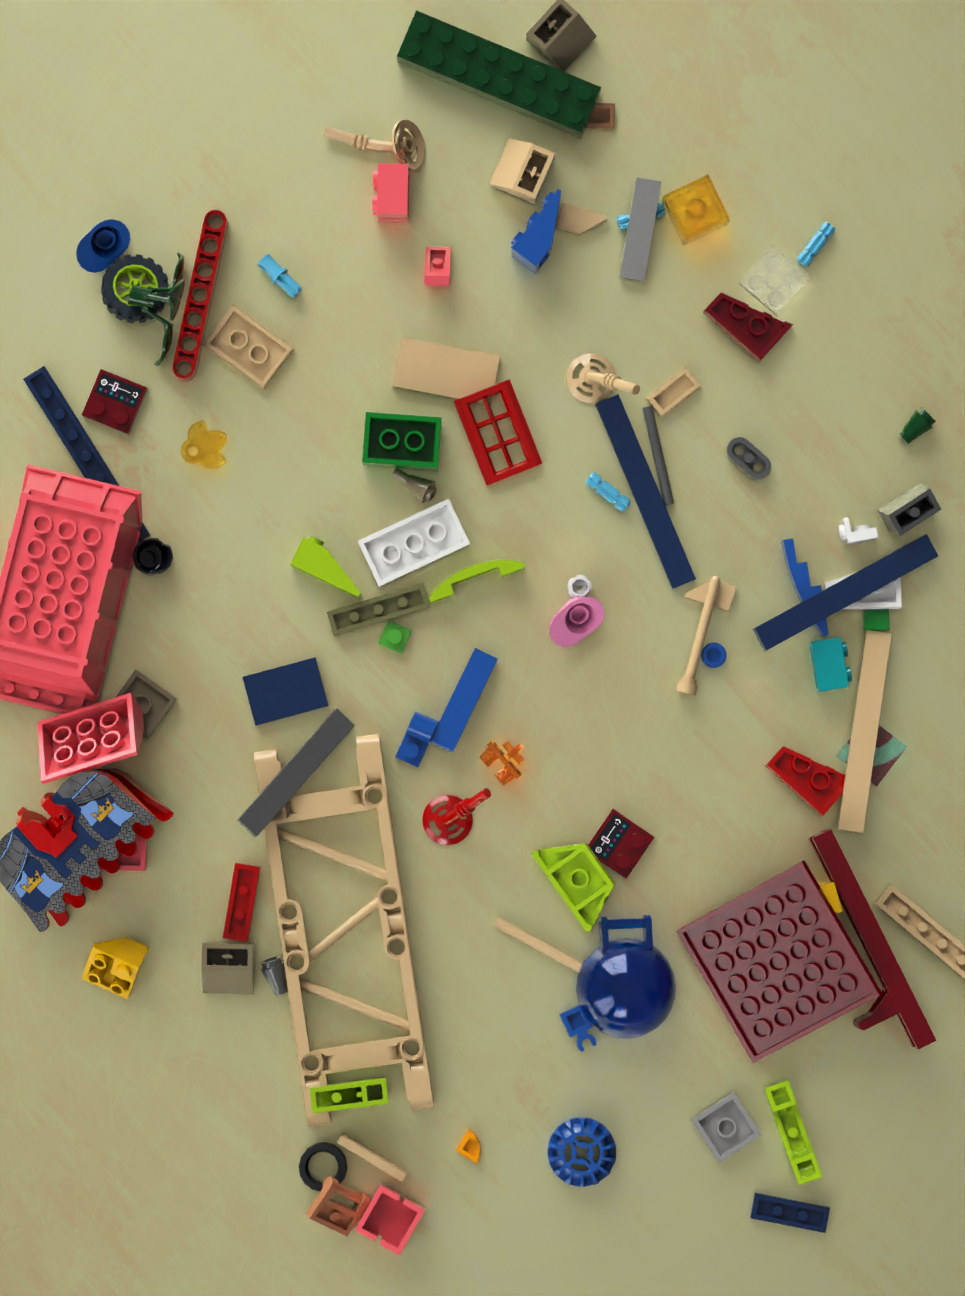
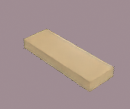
[337,1133,407,1182]

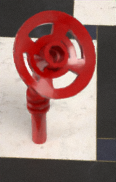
[422,788,491,845]

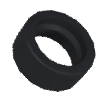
[299,1142,348,1192]

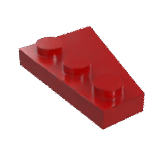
[765,746,845,817]

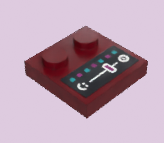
[82,369,148,435]
[588,809,655,879]

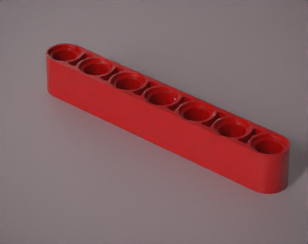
[172,210,228,382]

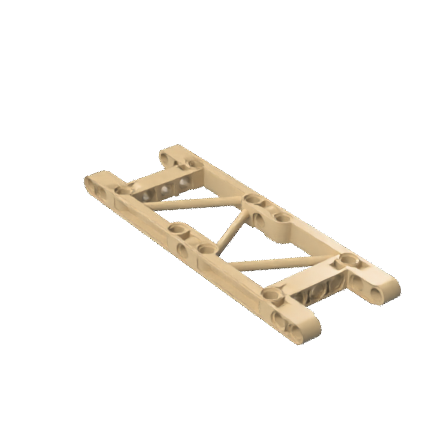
[254,734,434,1126]

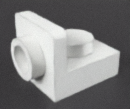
[838,518,878,546]

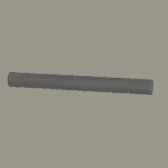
[642,406,674,506]

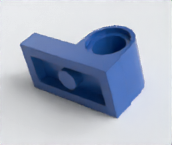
[395,711,439,767]

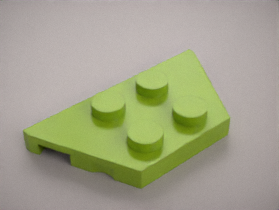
[531,843,615,933]

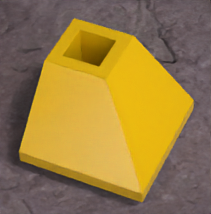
[81,937,150,999]

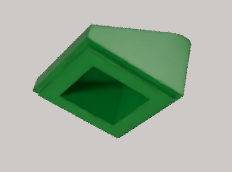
[863,609,890,631]

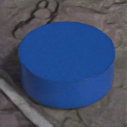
[701,643,726,668]

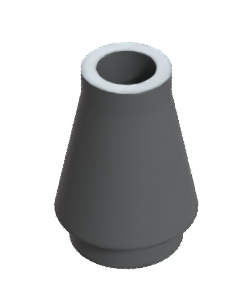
[261,956,288,996]

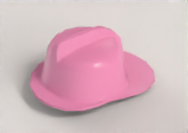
[549,597,604,647]

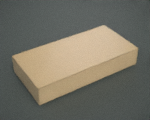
[646,367,701,418]

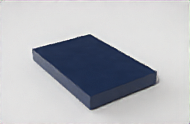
[242,657,329,726]

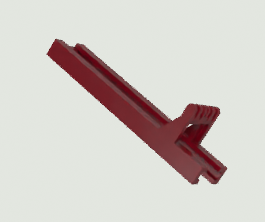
[809,829,937,1050]

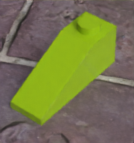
[290,536,361,598]
[310,1077,389,1114]

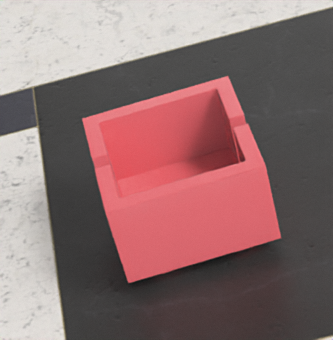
[372,164,409,223]
[355,1183,425,1255]

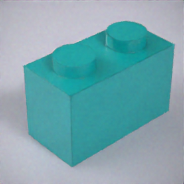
[809,637,852,693]

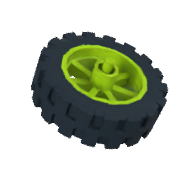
[101,254,169,323]

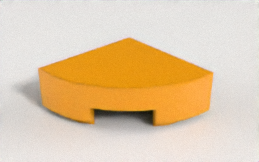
[455,1129,481,1164]

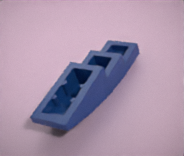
[781,538,829,637]
[430,648,498,753]

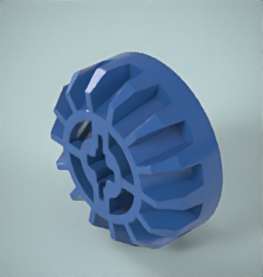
[547,1117,616,1187]

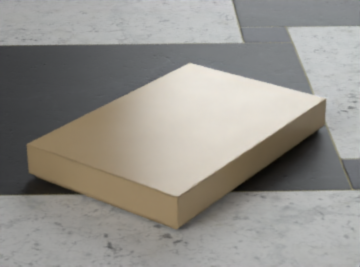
[203,305,294,389]

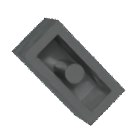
[878,484,941,536]

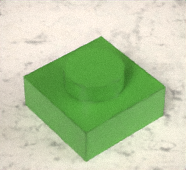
[378,620,412,654]

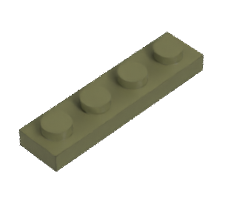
[327,583,431,637]

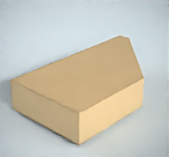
[556,203,607,235]
[684,581,736,611]

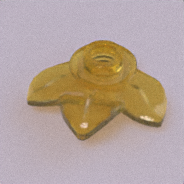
[180,420,227,469]

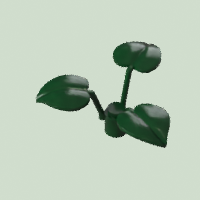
[128,253,185,366]

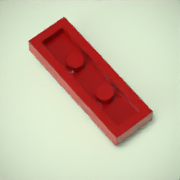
[223,863,261,942]

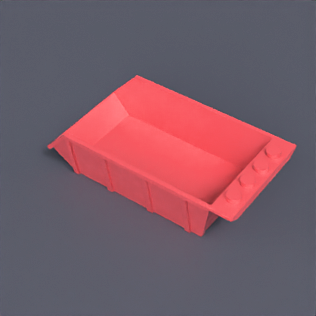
[0,464,142,714]

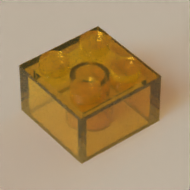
[662,175,730,246]

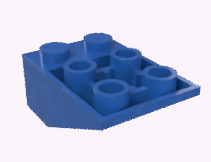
[511,189,561,274]

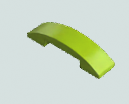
[429,560,525,604]
[764,1080,823,1185]

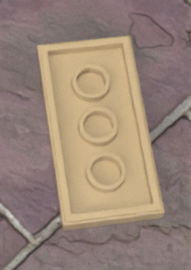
[392,337,500,406]

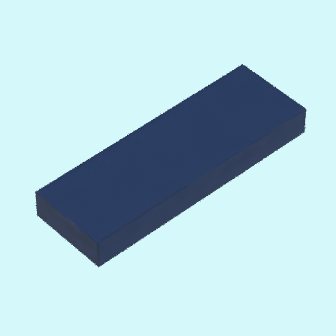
[750,1193,830,1233]

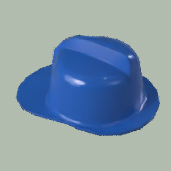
[76,219,130,273]

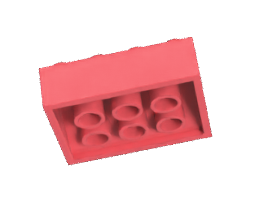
[37,693,144,784]

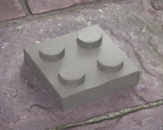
[691,1092,761,1163]

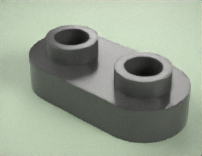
[727,437,771,480]

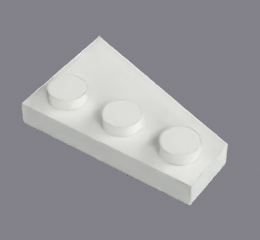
[824,574,902,610]

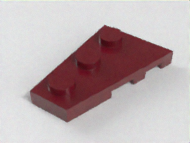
[703,293,793,362]

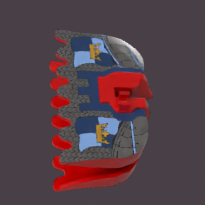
[0,768,174,932]

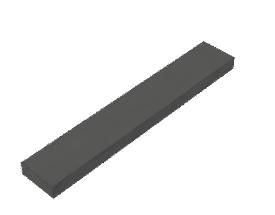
[237,708,355,837]

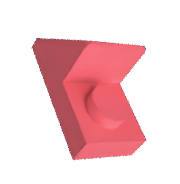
[424,247,451,286]

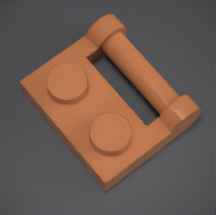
[306,1176,370,1236]

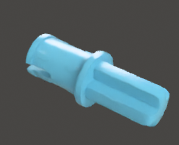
[258,254,302,297]

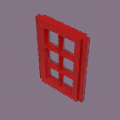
[453,379,542,486]

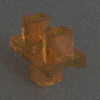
[479,740,524,785]

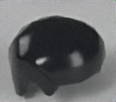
[132,538,173,576]

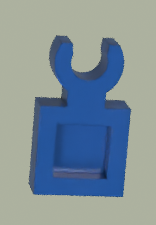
[559,1003,596,1052]

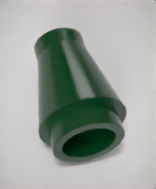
[898,407,936,444]

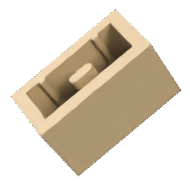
[489,138,555,204]

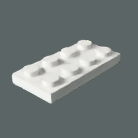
[358,498,470,587]

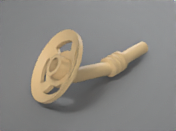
[323,120,425,170]
[566,353,640,403]

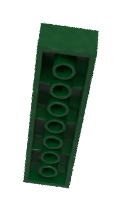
[397,10,601,139]

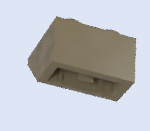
[526,0,597,72]
[202,942,255,994]

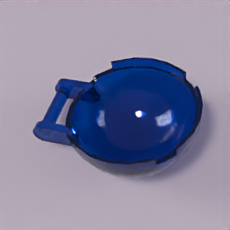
[576,915,676,1039]

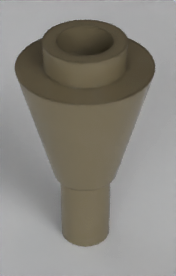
[392,468,437,503]

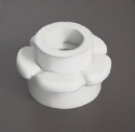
[567,575,592,598]

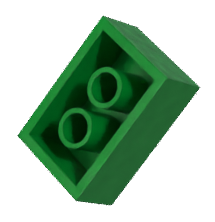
[362,412,442,471]

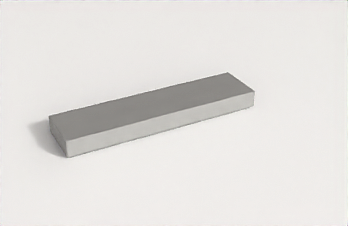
[619,177,661,281]

